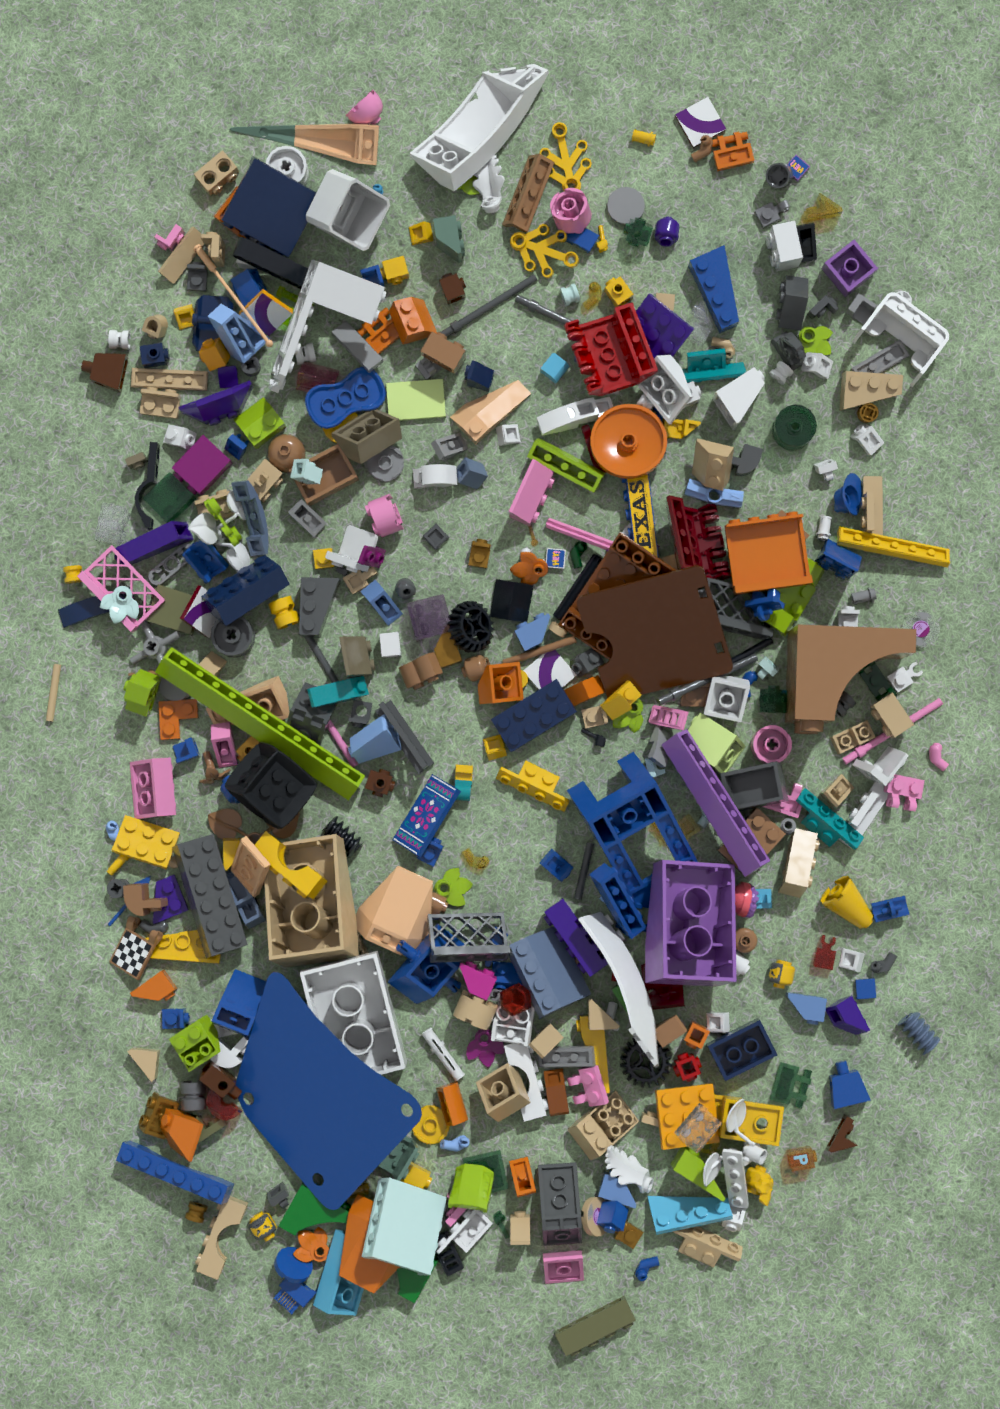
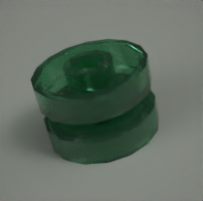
[771,404,817,451]

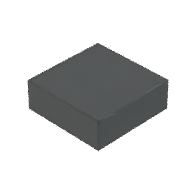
[422,523,449,551]

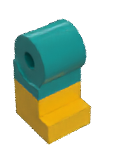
[455,765,473,801]

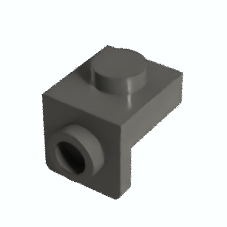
[570,648,604,678]

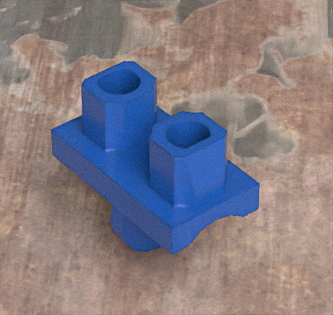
[745,588,785,621]
[870,896,910,922]

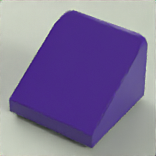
[217,366,239,388]

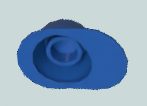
[834,473,863,515]

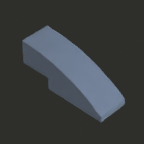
[226,870,266,929]

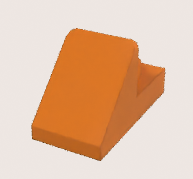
[509,1157,536,1197]

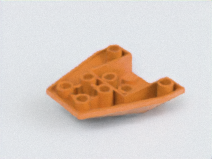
[339,1194,399,1294]

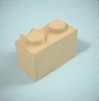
[246,459,283,503]
[870,692,914,738]

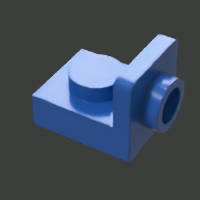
[417,837,444,867]
[162,1008,190,1029]

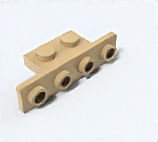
[860,476,883,552]
[673,1226,743,1268]

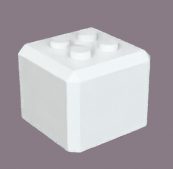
[306,169,390,251]

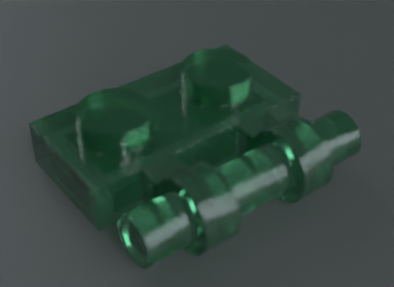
[770,1062,812,1109]

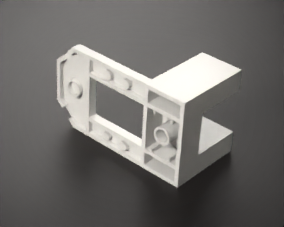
[268,260,386,393]

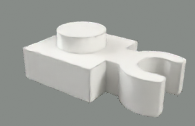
[887,662,923,693]

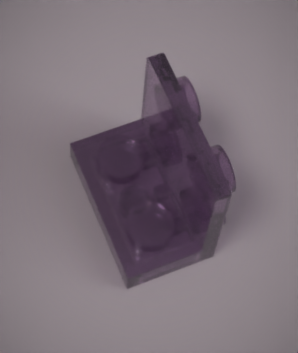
[406,594,450,642]

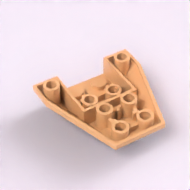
[356,866,433,955]

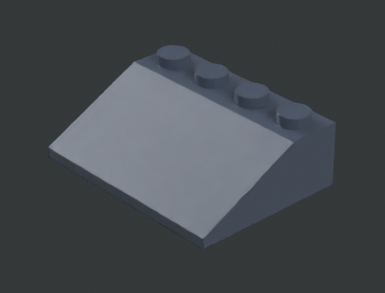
[509,926,591,1019]

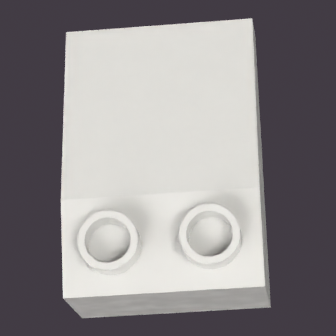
[300,951,407,1075]

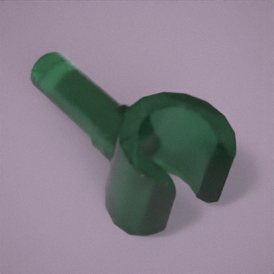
[493,1210,510,1239]

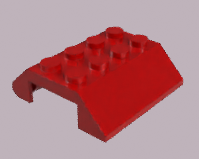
[564,302,658,396]

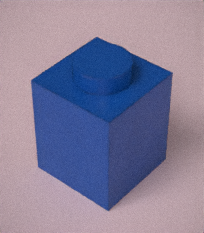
[597,1201,629,1233]

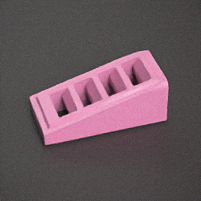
[649,705,688,730]

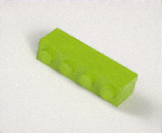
[527,438,606,493]

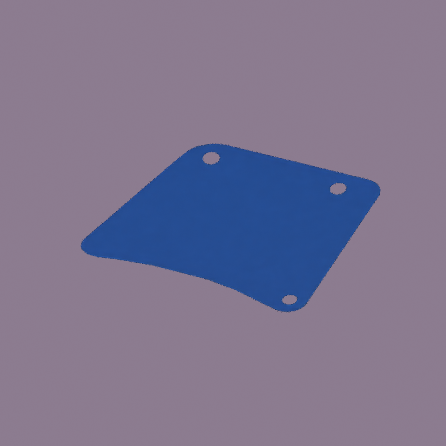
[235,972,422,1210]

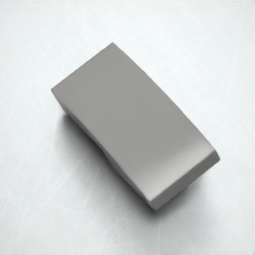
[648,725,671,768]

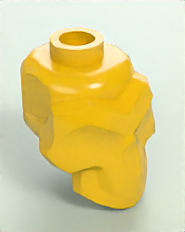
[745,1164,774,1206]

